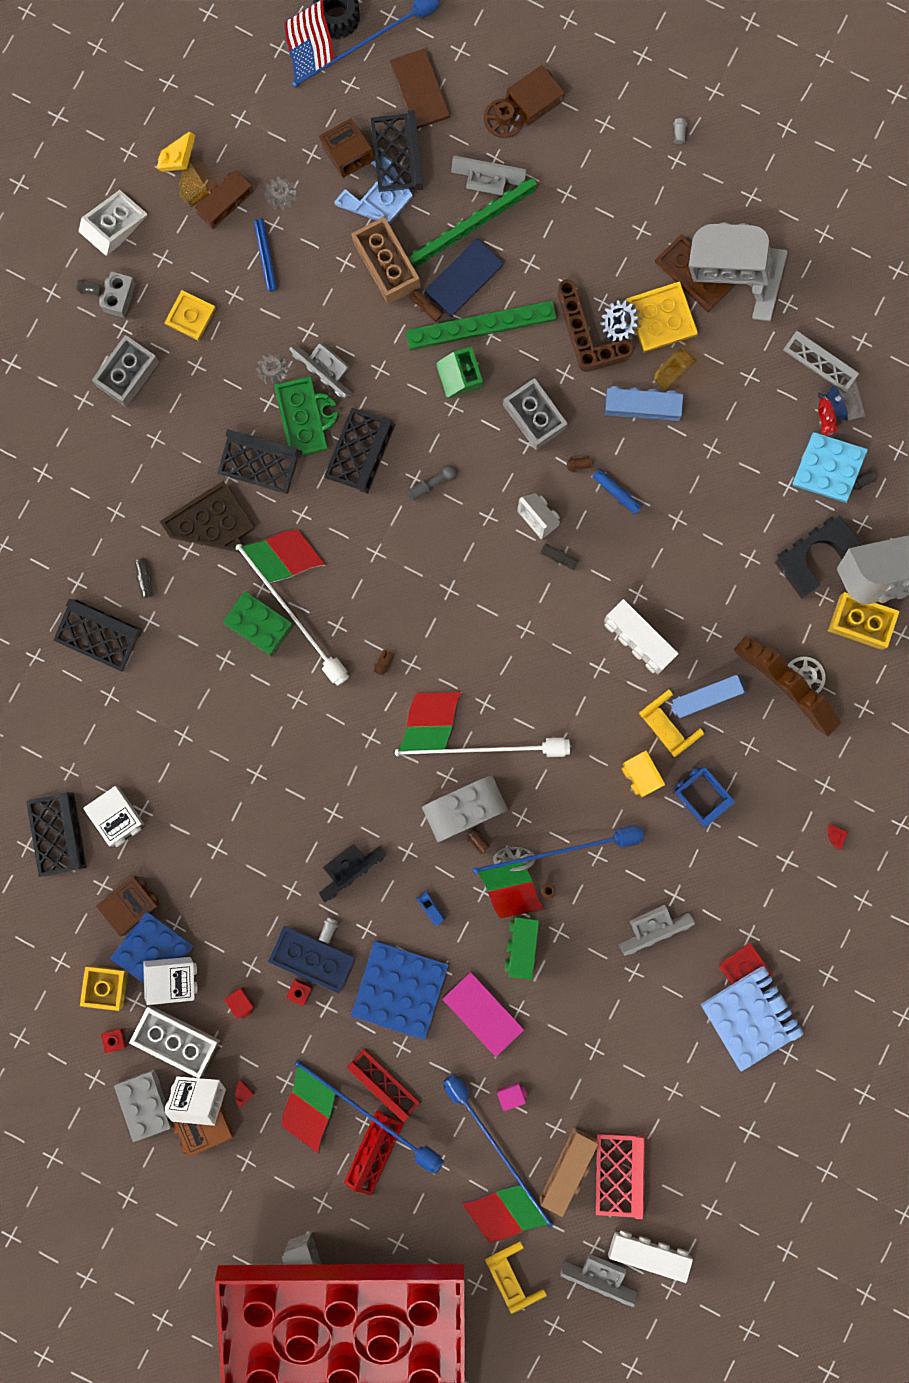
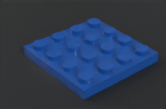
[351,941,449,1040]

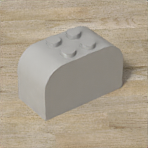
[689,222,772,285]
[837,535,909,604]
[422,775,508,843]

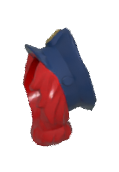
[818,386,848,436]

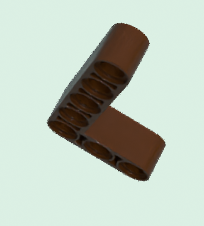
[558,279,633,372]

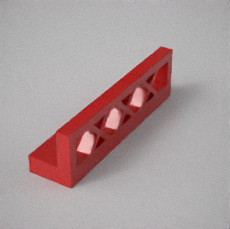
[347,1049,421,1122]
[344,1110,404,1196]

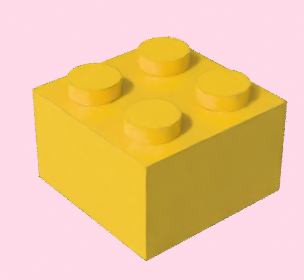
[80,965,128,1011]

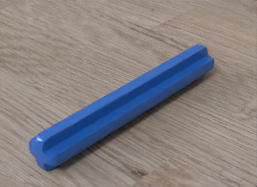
[254,219,277,292]

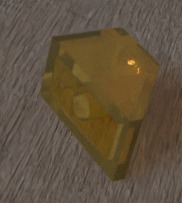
[178,161,209,207]
[652,347,697,390]

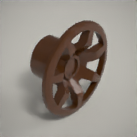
[484,99,524,138]

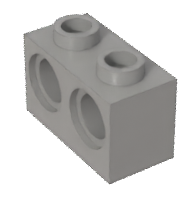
[99,271,136,318]

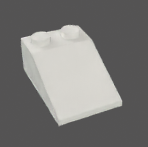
[78,190,147,256]
[517,493,560,540]

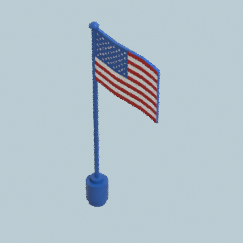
[284,0,440,88]

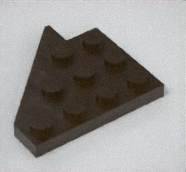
[160,481,255,553]

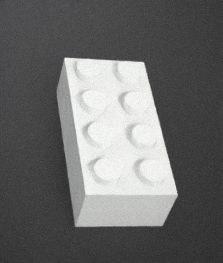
[604,599,678,674]
[129,1006,220,1078]

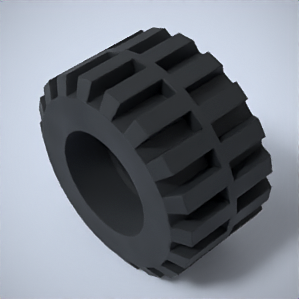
[313,0,360,39]

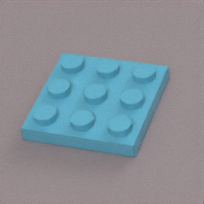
[793,432,868,503]

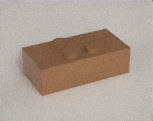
[351,217,421,304]
[539,1127,598,1217]

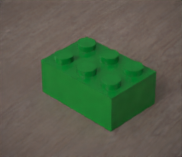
[223,591,294,657]
[504,916,539,980]

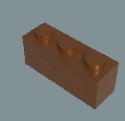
[195,170,253,230]

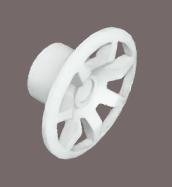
[788,657,825,693]

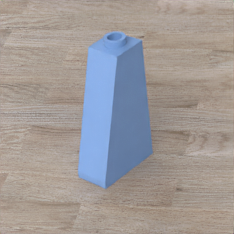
[671,675,748,718]

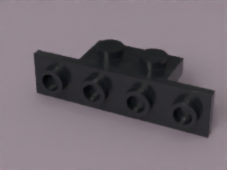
[319,844,386,902]

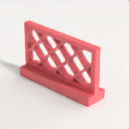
[596,1134,645,1219]

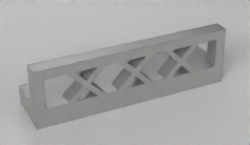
[783,331,859,393]

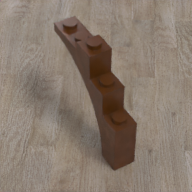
[734,636,841,737]

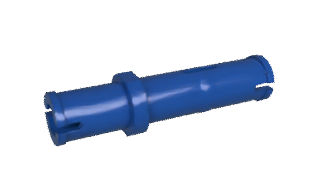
[592,469,642,515]

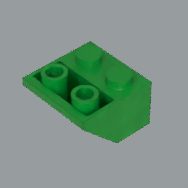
[436,346,483,399]

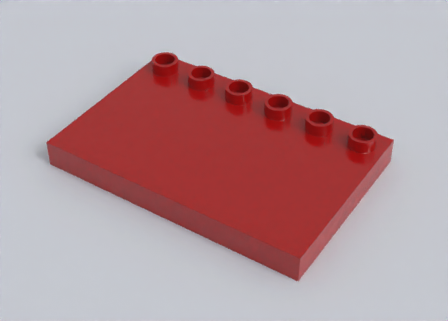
[215,1264,465,1383]

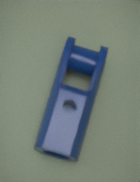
[416,891,446,926]

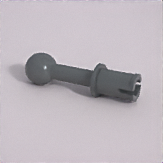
[407,465,457,501]

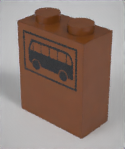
[172,1104,235,1158]

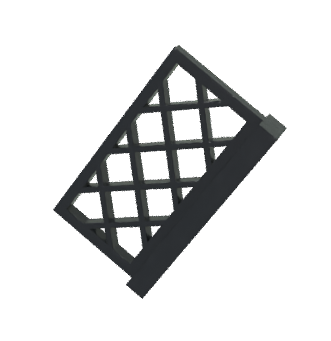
[370,110,423,192]
[324,408,395,494]
[217,429,302,494]
[53,599,143,672]
[26,792,87,877]

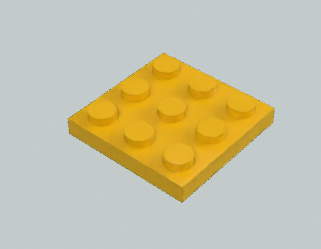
[626,281,698,353]

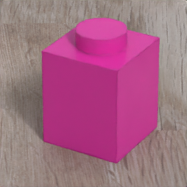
[496,1082,528,1111]

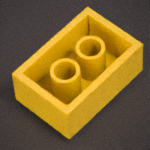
[828,592,900,650]

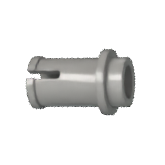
[673,118,688,144]
[319,917,339,943]

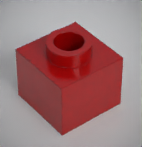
[286,980,312,1006]
[101,1028,127,1054]

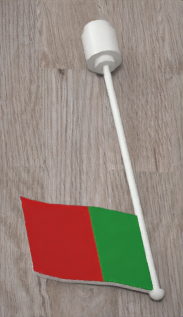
[236,529,349,686]
[395,692,570,757]

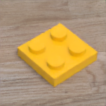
[164,290,216,341]

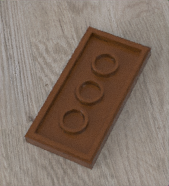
[390,49,450,129]
[655,234,735,312]

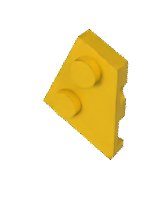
[157,132,195,172]

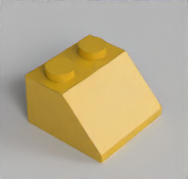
[621,751,665,797]

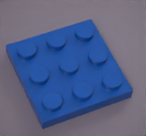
[110,911,194,983]

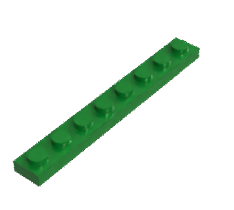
[408,178,537,269]
[406,301,556,350]

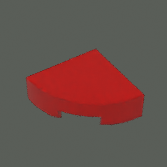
[827,824,848,850]
[235,1080,255,1108]

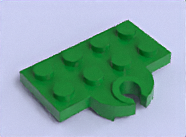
[274,376,338,456]

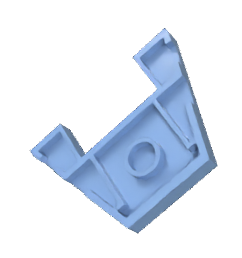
[334,148,413,225]

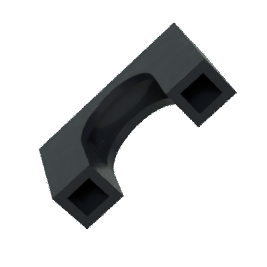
[775,515,862,599]

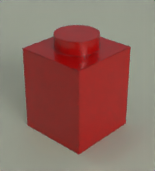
[224,987,255,1019]

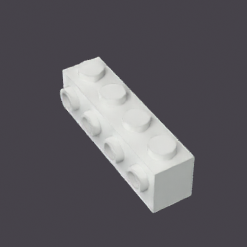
[608,1230,693,1283]

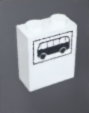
[83,786,145,847]
[143,957,197,1005]
[165,1077,226,1126]

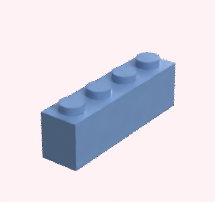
[604,386,683,421]

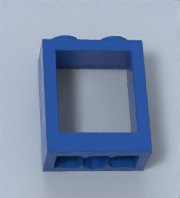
[673,767,735,828]

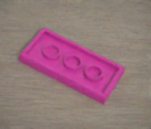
[443,972,524,1057]

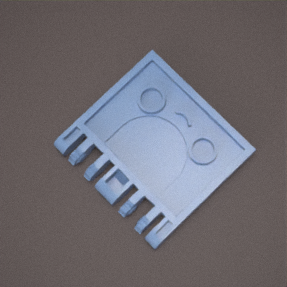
[700,966,804,1072]

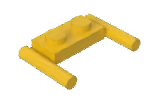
[639,689,704,758]
[485,1241,547,1314]

